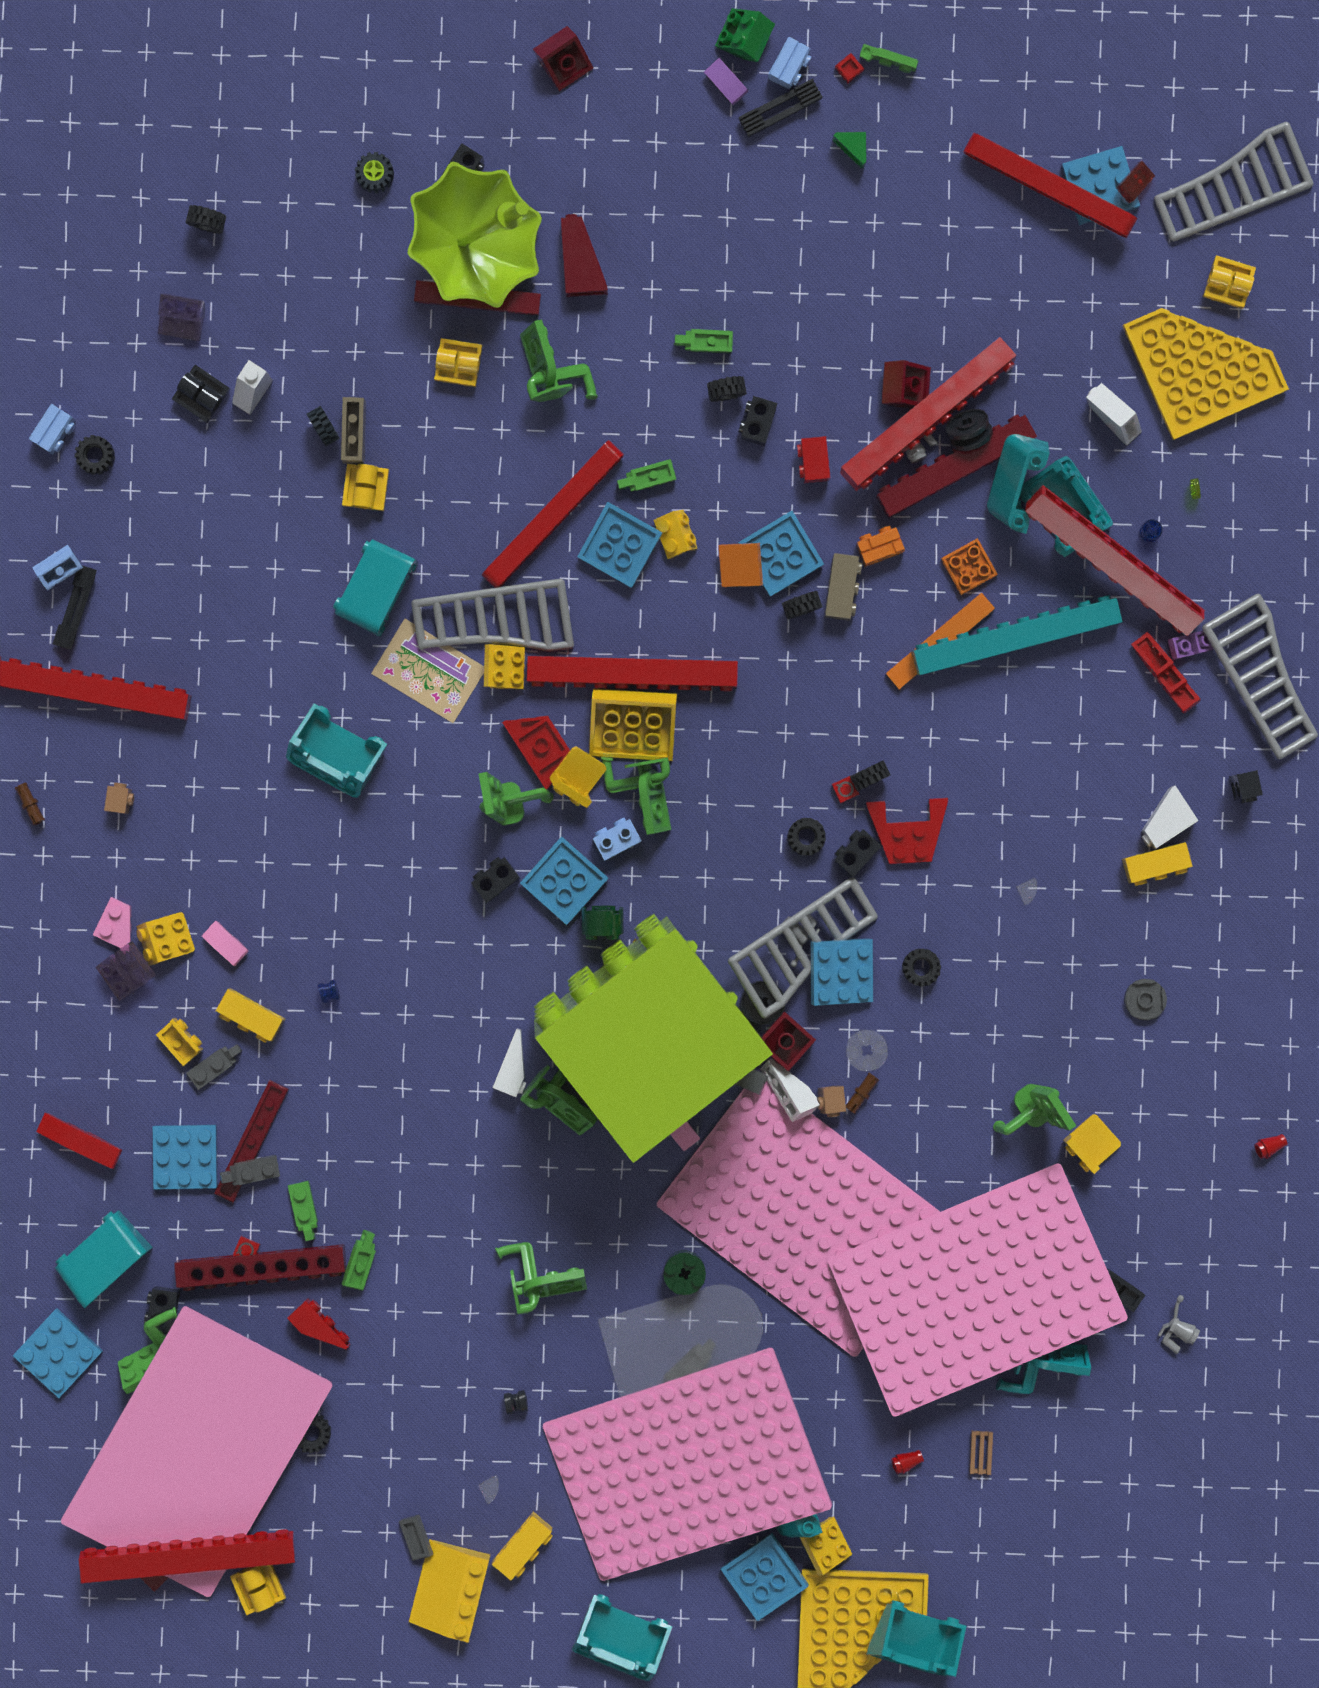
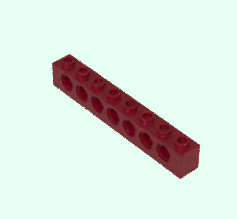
[174,1244,347,1291]

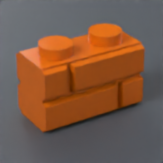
[856,526,905,567]

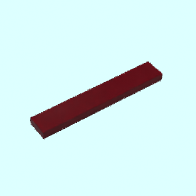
[414,280,541,316]
[214,1080,289,1203]

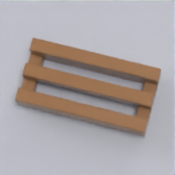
[969,1430,993,1475]

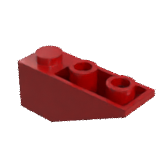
[287,1298,351,1349]

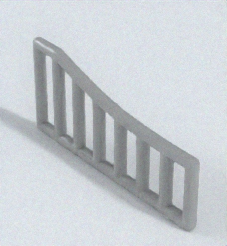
[1154,122,1314,242]
[411,578,574,652]
[1202,594,1318,759]
[728,877,878,1019]

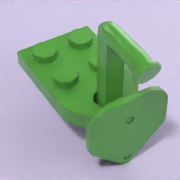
[520,320,598,402]
[601,757,671,835]
[479,772,553,826]
[520,1065,598,1135]
[993,1084,1076,1135]
[495,1242,587,1315]
[118,1307,177,1394]

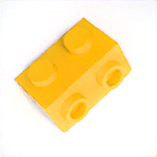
[653,510,697,559]
[156,1018,203,1066]

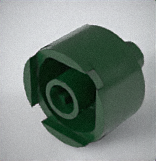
[582,905,624,940]
[663,1250,706,1295]

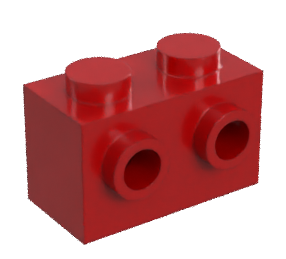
[797,436,830,483]

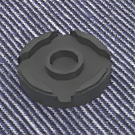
[1124,978,1167,1021]

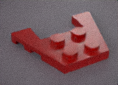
[866,798,948,864]

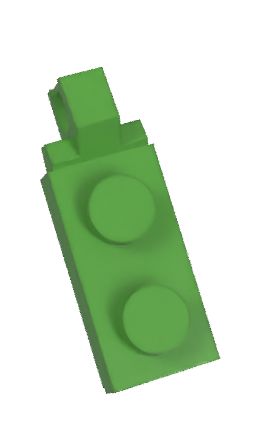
[860,44,918,73]
[674,329,733,353]
[617,459,676,492]
[288,1180,318,1241]
[342,1229,376,1291]

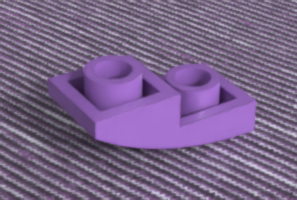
[704,58,748,105]
[1168,631,1214,660]

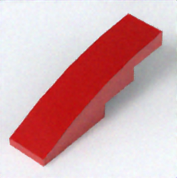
[1131,632,1201,713]
[36,1113,122,1169]

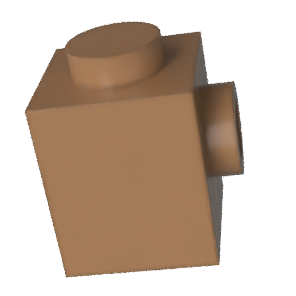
[104,782,134,814]
[817,1085,846,1117]

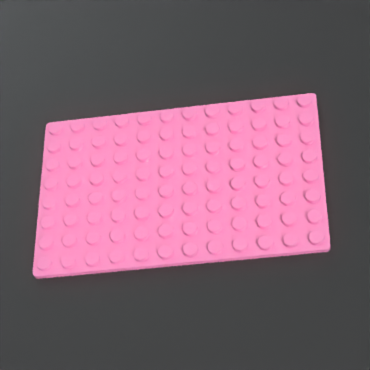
[657,1081,940,1357]
[828,1163,1128,1417]
[61,1306,332,1597]
[543,1348,832,1581]

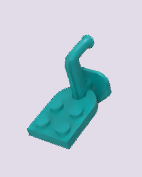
[996,1343,1091,1394]

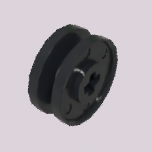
[946,409,993,451]
[740,981,785,1024]

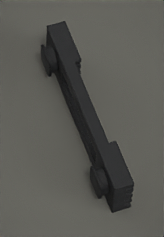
[739,78,822,137]
[52,566,97,650]

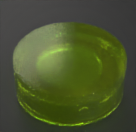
[1189,478,1201,500]

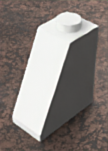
[232,360,273,415]
[1086,383,1142,446]
[1142,786,1198,849]

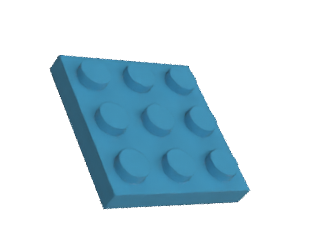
[1061,146,1140,225]
[577,502,663,588]
[738,511,824,597]
[520,836,609,925]
[811,938,873,1006]
[153,1125,218,1189]
[13,1308,103,1398]
[720,1533,809,1621]

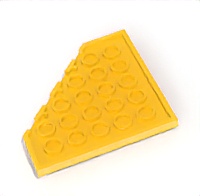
[1122,308,1289,440]
[797,1569,929,1688]

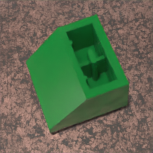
[715,8,775,62]

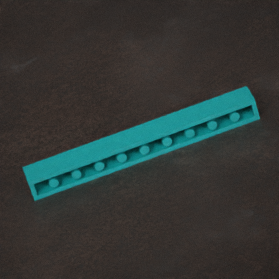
[911,595,1123,675]

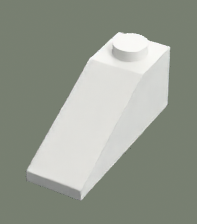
[493,1028,526,1097]
[760,1059,820,1122]

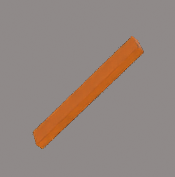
[885,593,995,690]

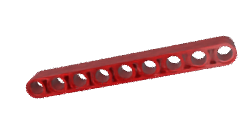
[963,133,1137,238]
[482,440,624,588]

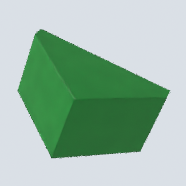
[832,132,866,169]

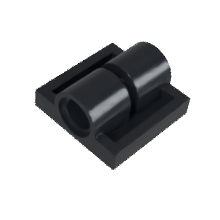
[172,365,231,423]

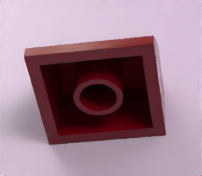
[533,26,594,91]
[882,360,931,408]
[761,1011,816,1071]

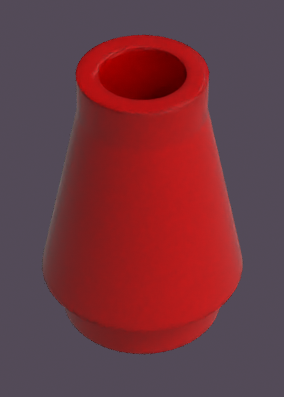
[1254,1134,1288,1159]
[891,1450,924,1475]

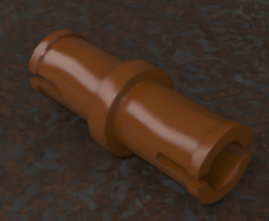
[14,782,45,826]
[846,1072,880,1114]

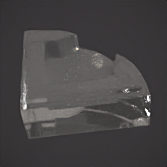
[1016,878,1037,905]
[478,1475,499,1504]

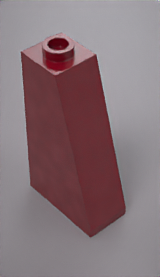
[561,214,608,297]

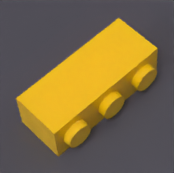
[1122,842,1193,886]
[216,988,285,1043]
[492,1511,553,1580]

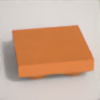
[941,538,998,595]
[718,543,763,587]

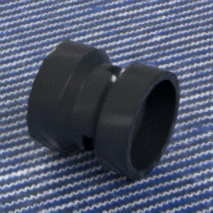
[504,1390,528,1415]

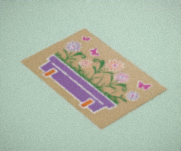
[371,619,484,723]

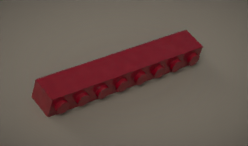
[876,414,1037,519]

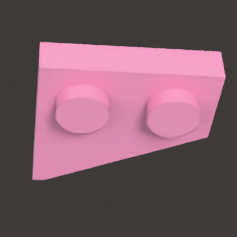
[93,897,132,952]

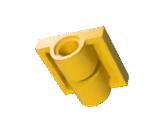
[1203,255,1256,309]
[434,338,483,387]
[342,464,389,511]
[484,644,525,689]
[800,1516,852,1576]
[230,1565,286,1615]

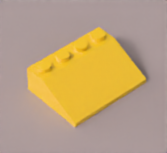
[589,688,677,761]
[409,1539,490,1642]

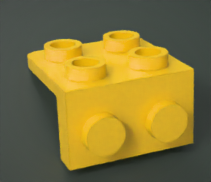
[549,746,606,808]
[136,912,195,966]
[1063,1114,1121,1174]

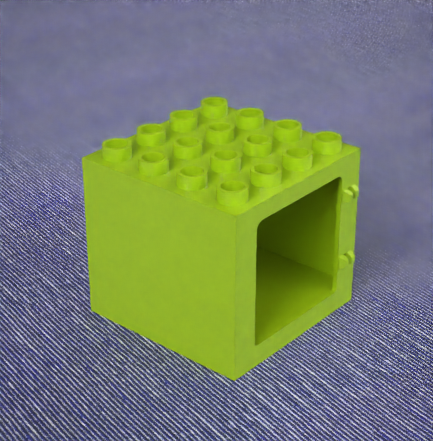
[534,914,773,1163]

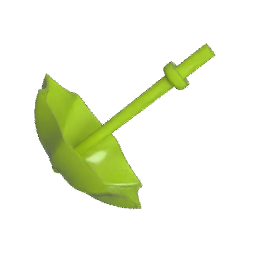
[407,162,542,308]

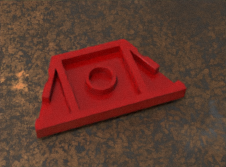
[502,716,570,789]

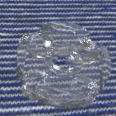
[846,1029,888,1071]

